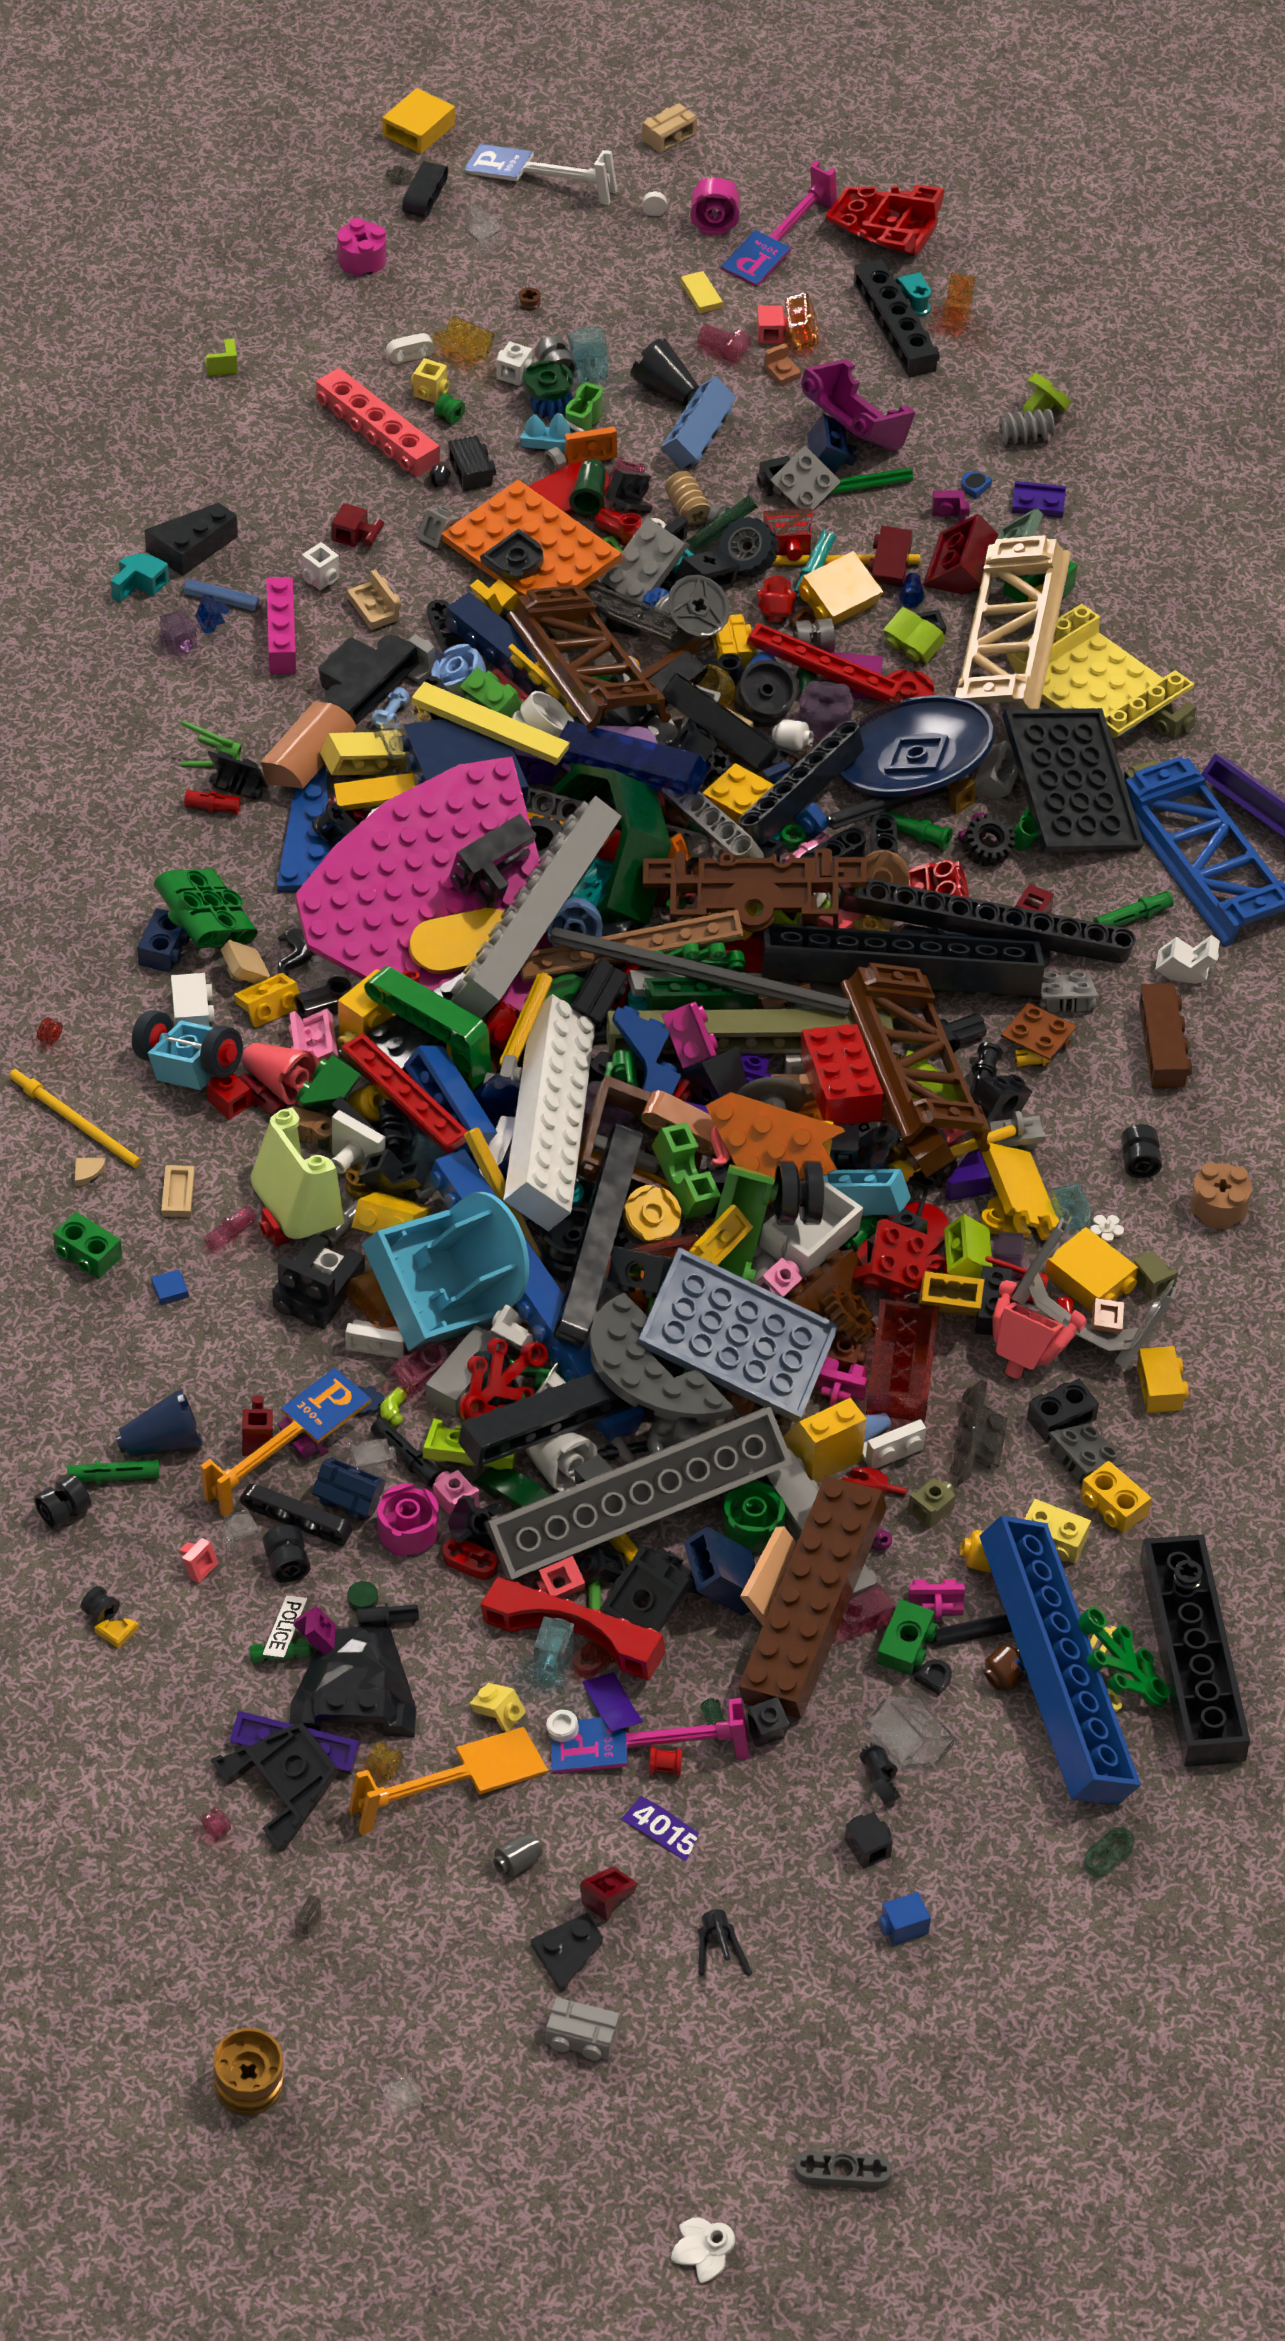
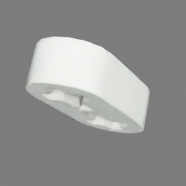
[386,333,435,364]

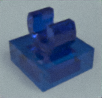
[195,595,229,633]

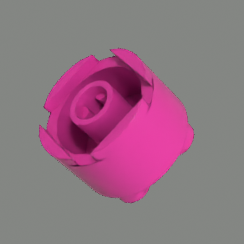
[690,178,740,235]
[337,218,386,275]
[377,1484,439,1556]

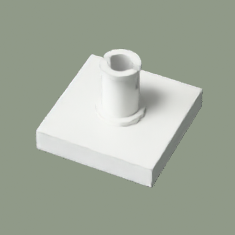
[331,1110,385,1174]

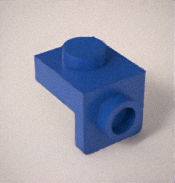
[794,802,828,839]

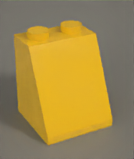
[783,1398,867,1482]

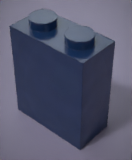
[683,1526,756,1615]

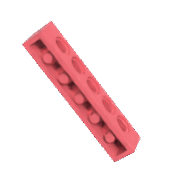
[316,368,440,477]

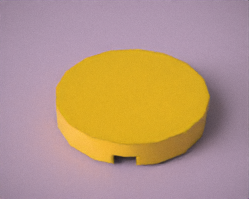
[623,1185,681,1243]

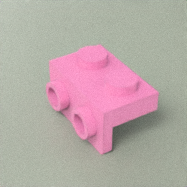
[288,1009,338,1061]

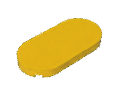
[409,908,504,974]

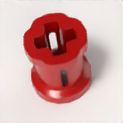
[649,1747,683,1777]

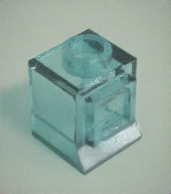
[1050,1183,1091,1231]

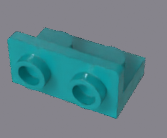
[568,857,614,907]

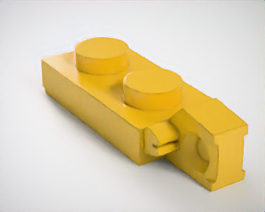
[689,1205,753,1266]

